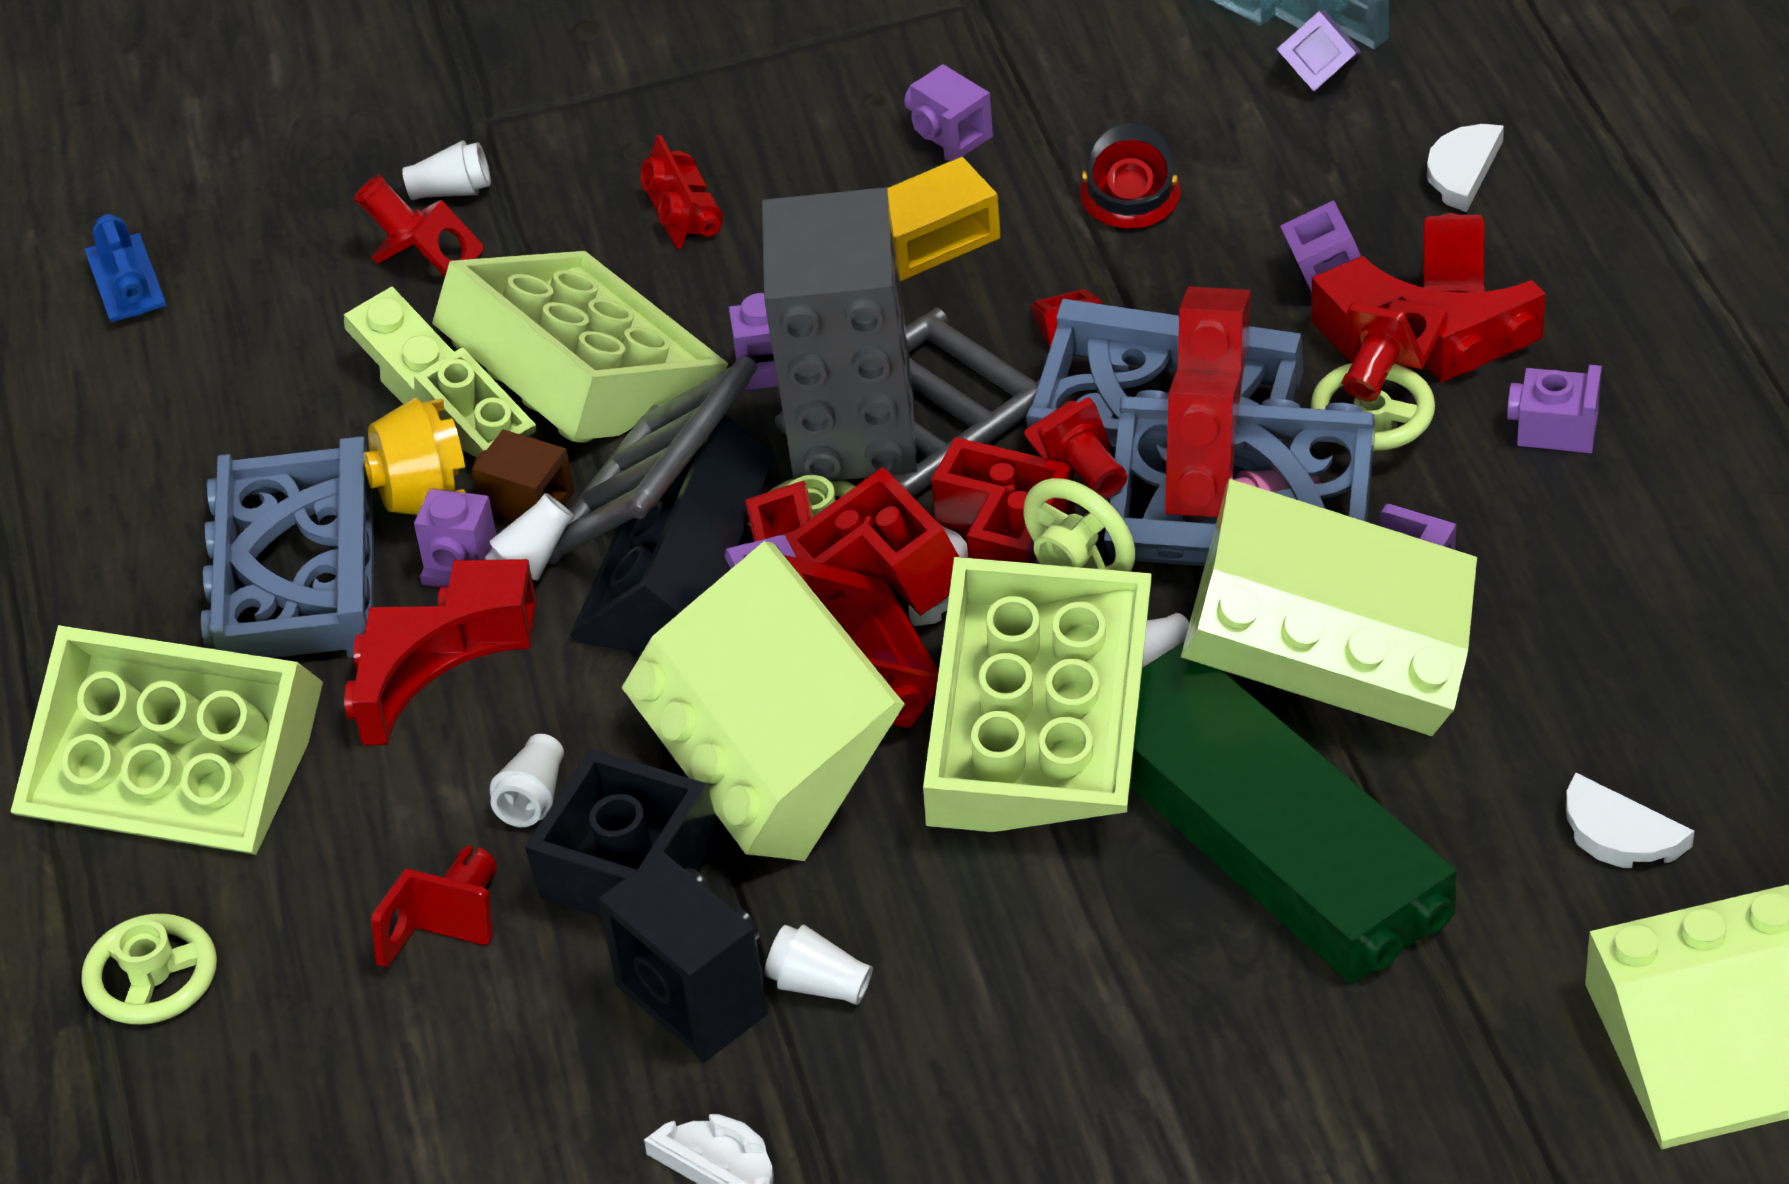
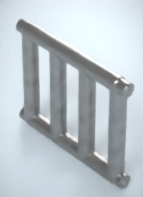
[774,308,1040,497]
[548,356,757,564]

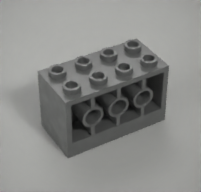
[762,187,917,481]

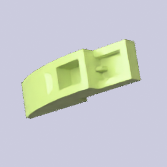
[344,286,536,457]

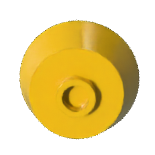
[363,397,466,515]

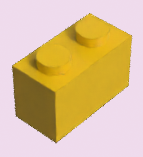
[887,157,1001,281]

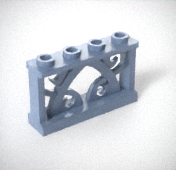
[1026,299,1304,479]
[1104,390,1376,566]
[201,436,374,658]

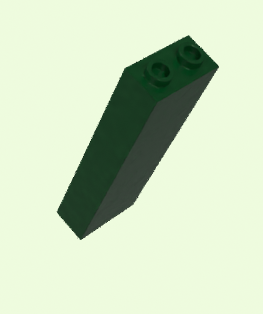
[1130,641,1457,985]

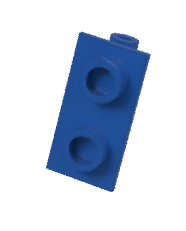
[84,214,166,323]

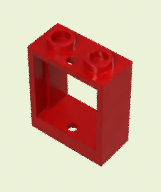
[785,555,939,729]

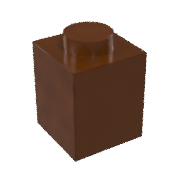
[472,429,575,522]

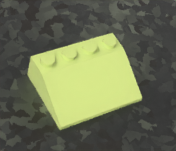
[432,251,728,443]
[1181,479,1477,736]
[621,541,905,861]
[923,557,1152,832]
[11,625,323,855]
[1585,884,1789,1150]

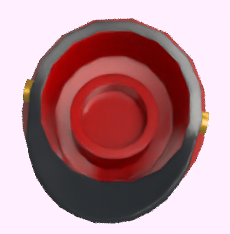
[1080,122,1181,229]

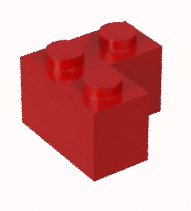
[931,437,1075,564]
[786,467,959,616]

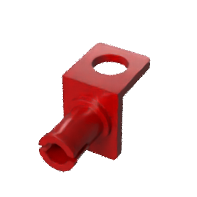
[353,174,484,277]
[1423,213,1485,293]
[1341,299,1448,402]
[1024,397,1128,499]
[371,845,497,968]

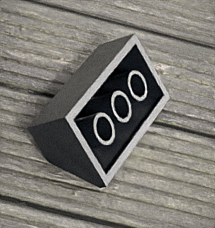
[570,414,775,652]

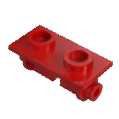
[640,135,723,250]

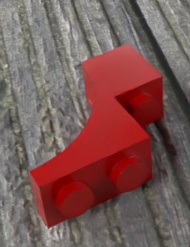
[1312,256,1546,383]
[1165,286,1251,517]
[344,559,537,745]

